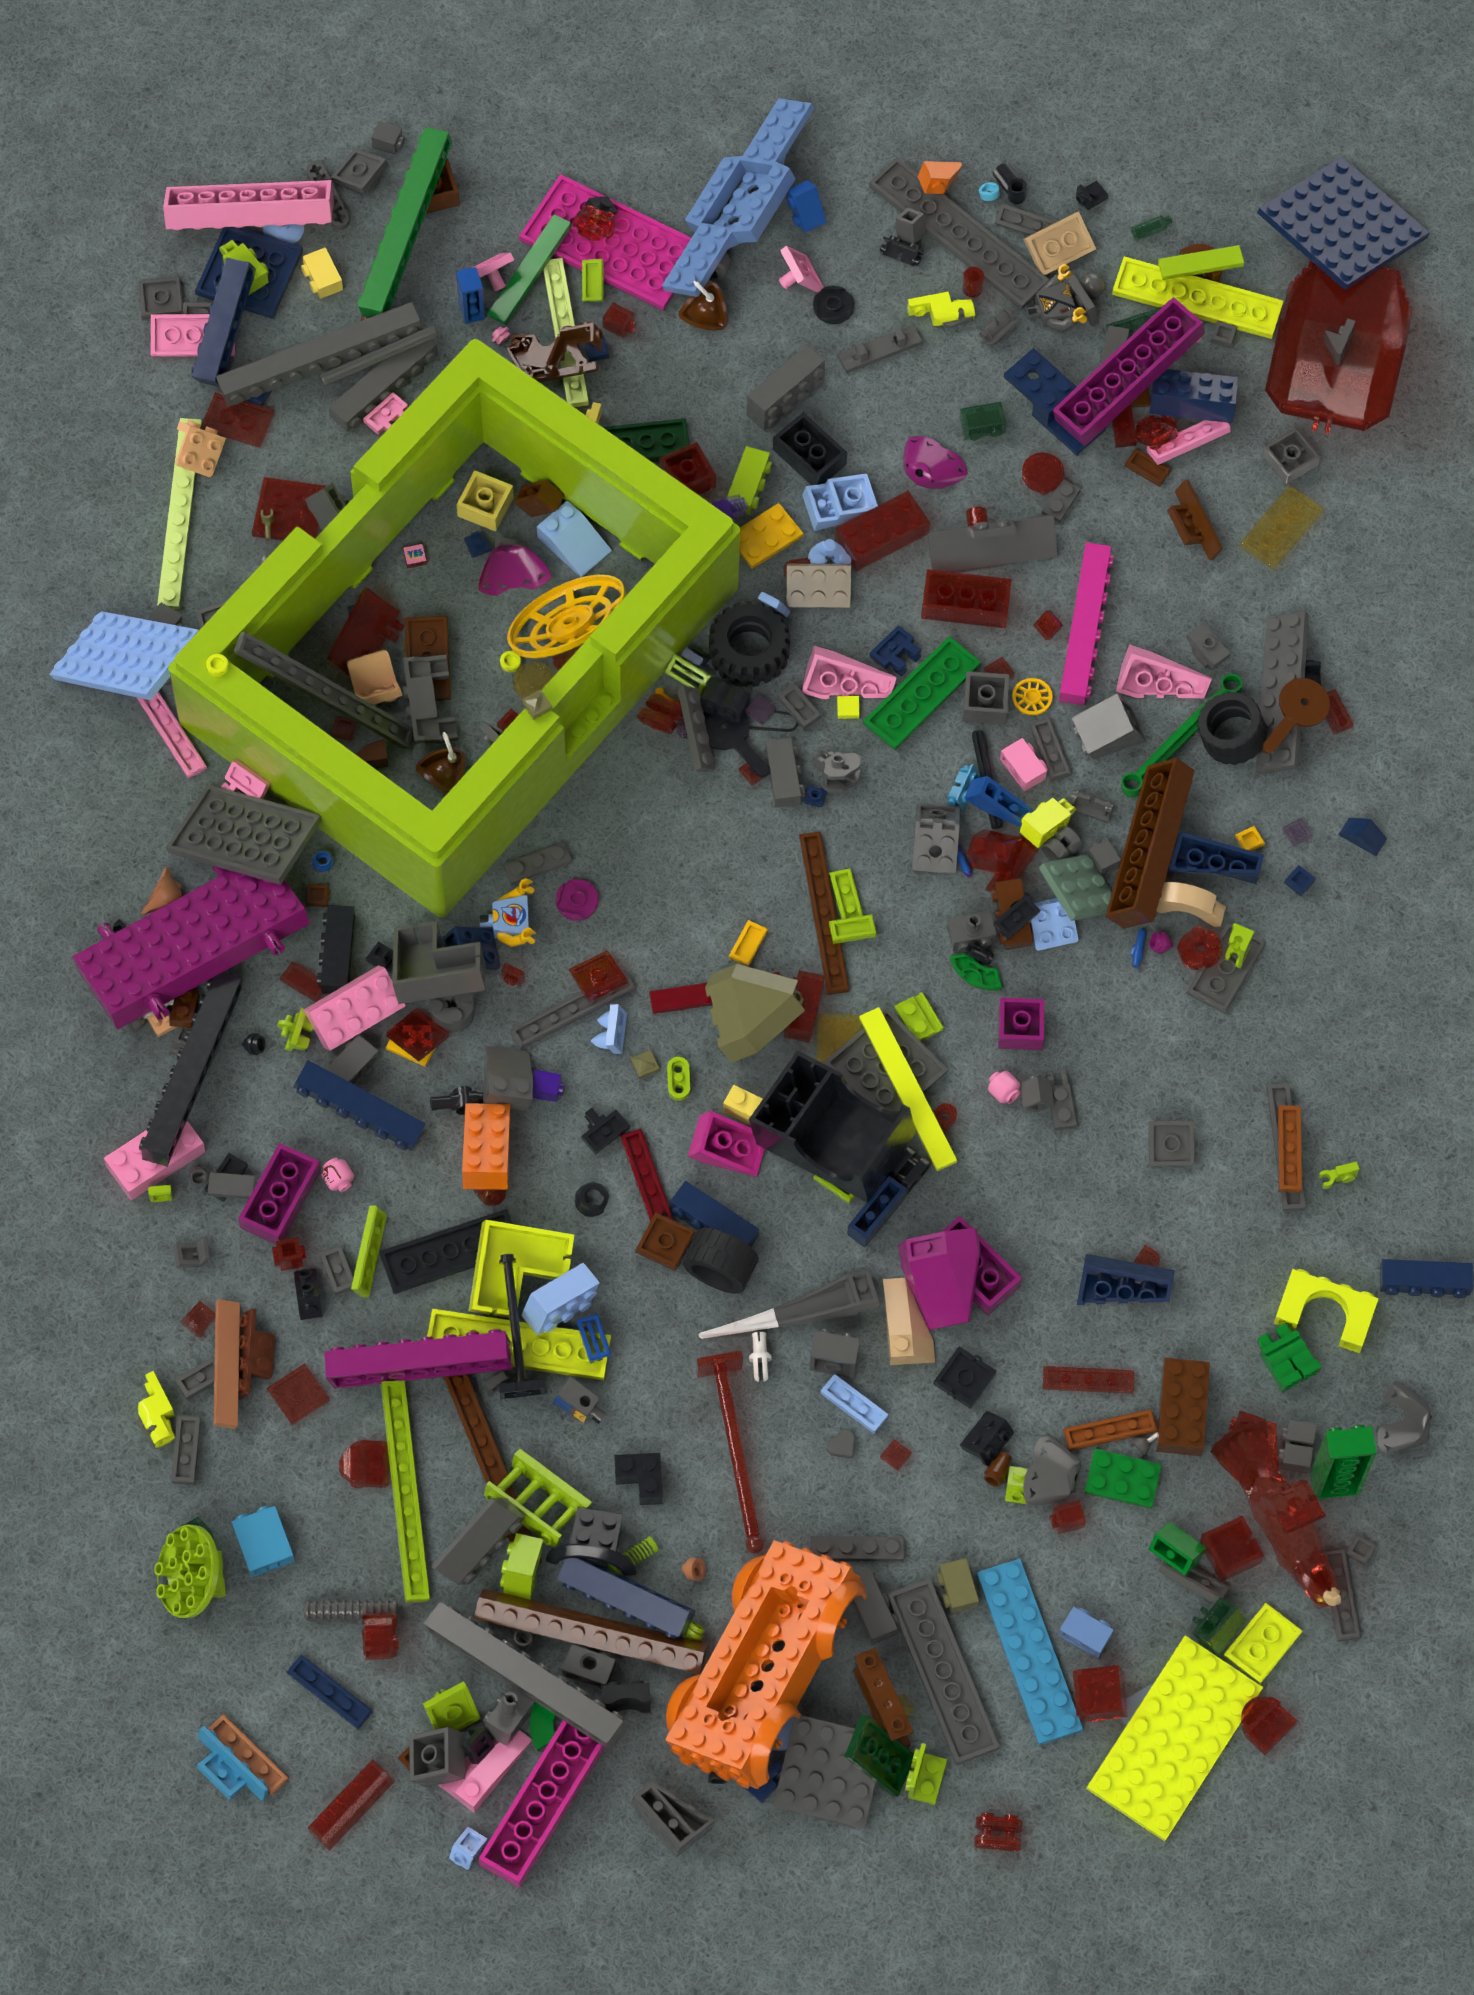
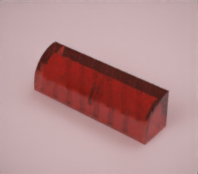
[307,1759,394,1851]

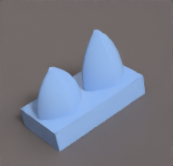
[591,1004,627,1054]

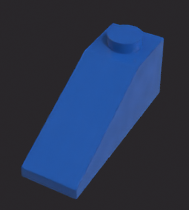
[964,776,1034,827]

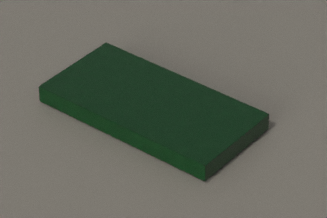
[603,418,691,462]
[844,1714,914,1797]

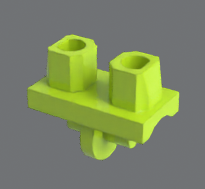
[277,1008,313,1051]

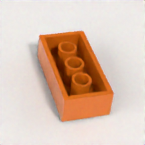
[462,1103,511,1190]

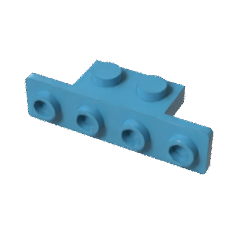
[197,1726,268,1801]

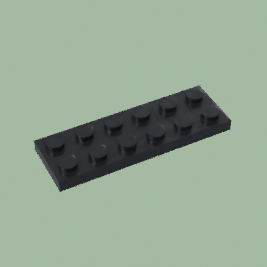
[379,1209,512,1294]

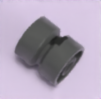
[1041,826,1083,861]

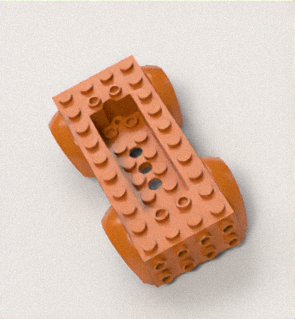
[665,1540,867,1789]

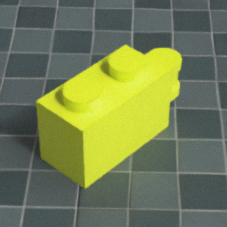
[1020,798,1076,848]

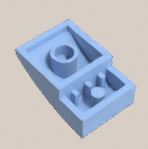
[802,474,879,531]

